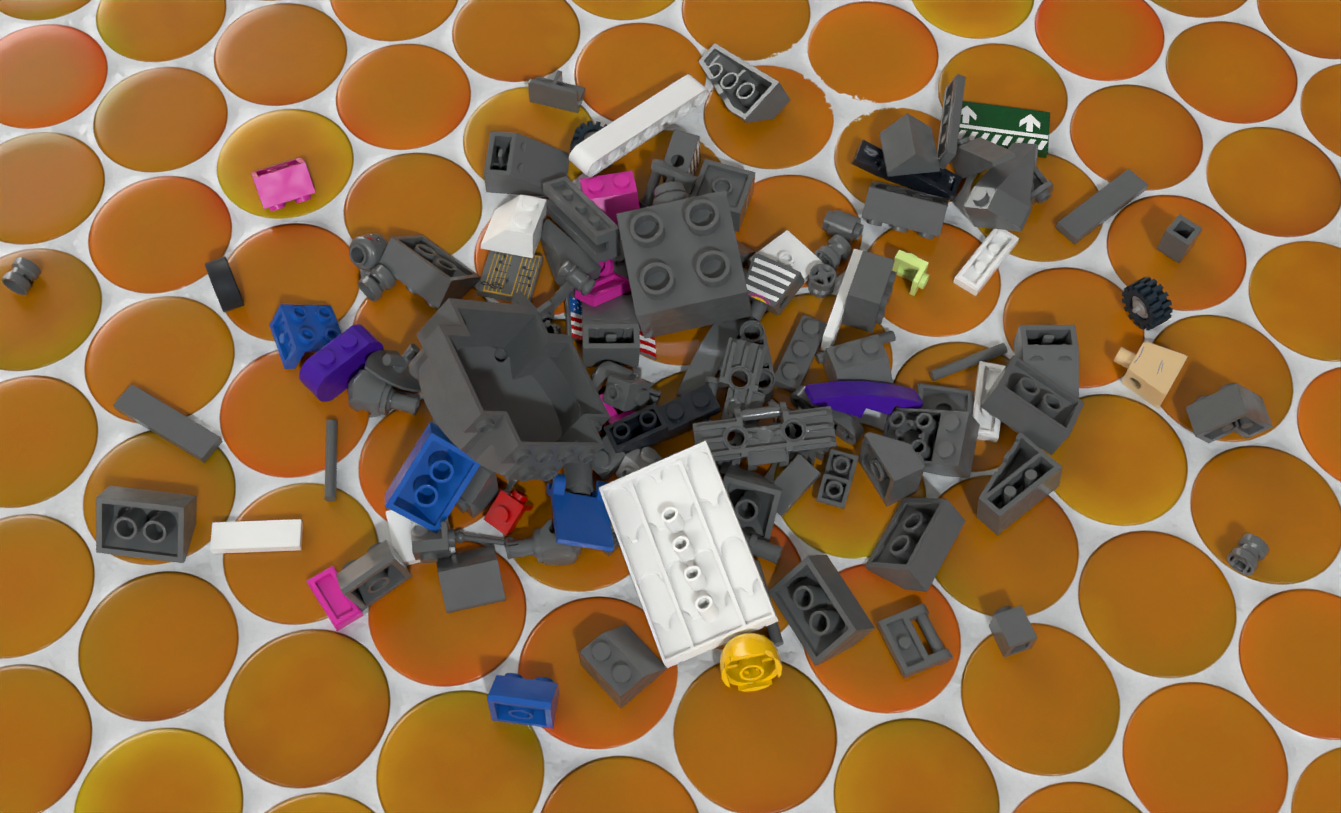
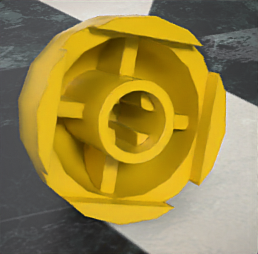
[720,633,782,692]

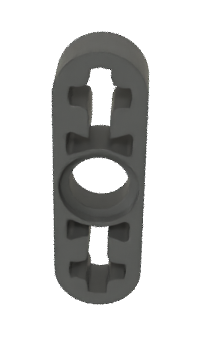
[790,385,865,445]

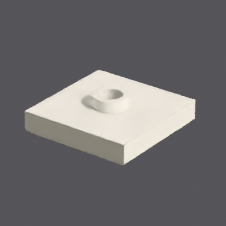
[748,230,824,283]
[386,510,456,566]

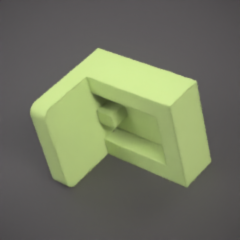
[892,250,930,296]

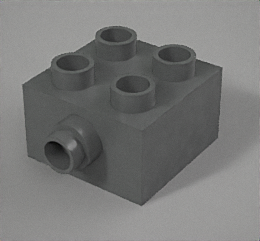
[616,182,752,339]

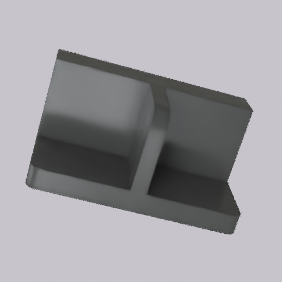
[528,70,585,113]

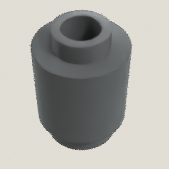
[822,210,864,243]

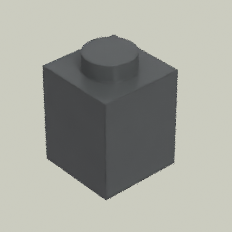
[1157,214,1203,263]
[989,605,1037,658]

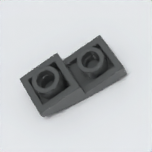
[816,449,859,509]

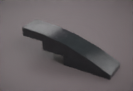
[851,140,962,200]

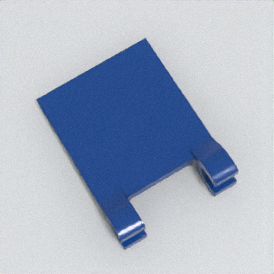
[547,474,614,552]

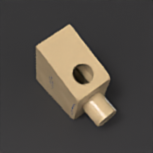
[1114,342,1188,409]

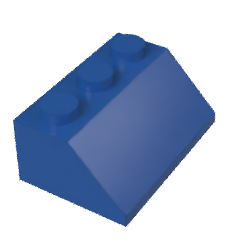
[385,422,480,534]

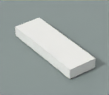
[953,229,1019,296]
[972,361,1005,443]
[210,519,303,554]

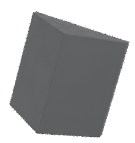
[880,113,940,177]
[437,545,506,613]

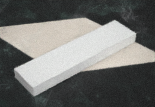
[821,249,863,351]

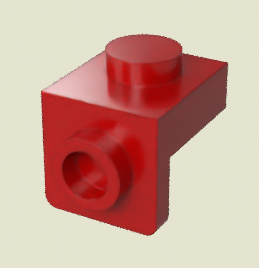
[483,488,534,536]

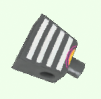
[662,129,701,183]
[745,252,805,323]

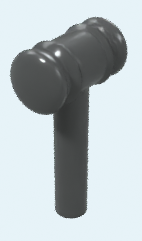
[550,260,595,310]

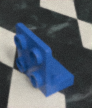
[269,304,341,369]

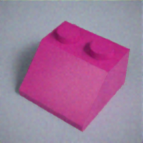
[251,157,315,211]
[580,171,640,227]

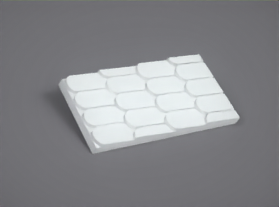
[599,441,779,668]

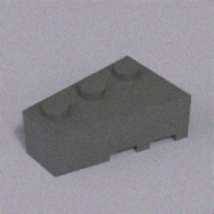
[976,432,1062,535]

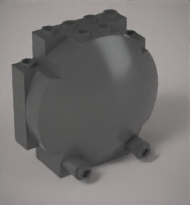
[409,298,611,482]

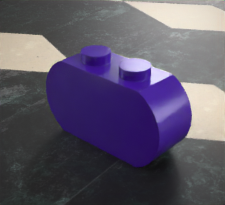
[299,324,384,402]

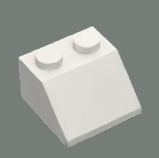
[481,195,547,258]

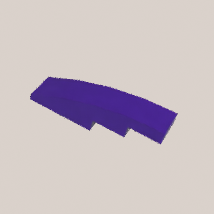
[804,381,924,418]

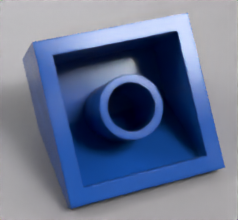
[487,673,559,729]

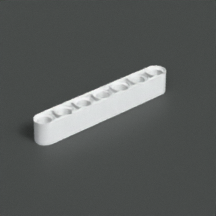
[569,74,709,177]

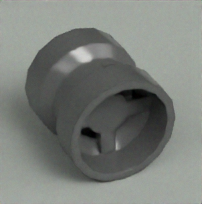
[815,235,853,270]
[2,257,41,295]
[357,264,396,302]
[1227,533,1269,575]

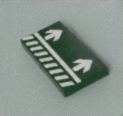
[958,101,1050,158]

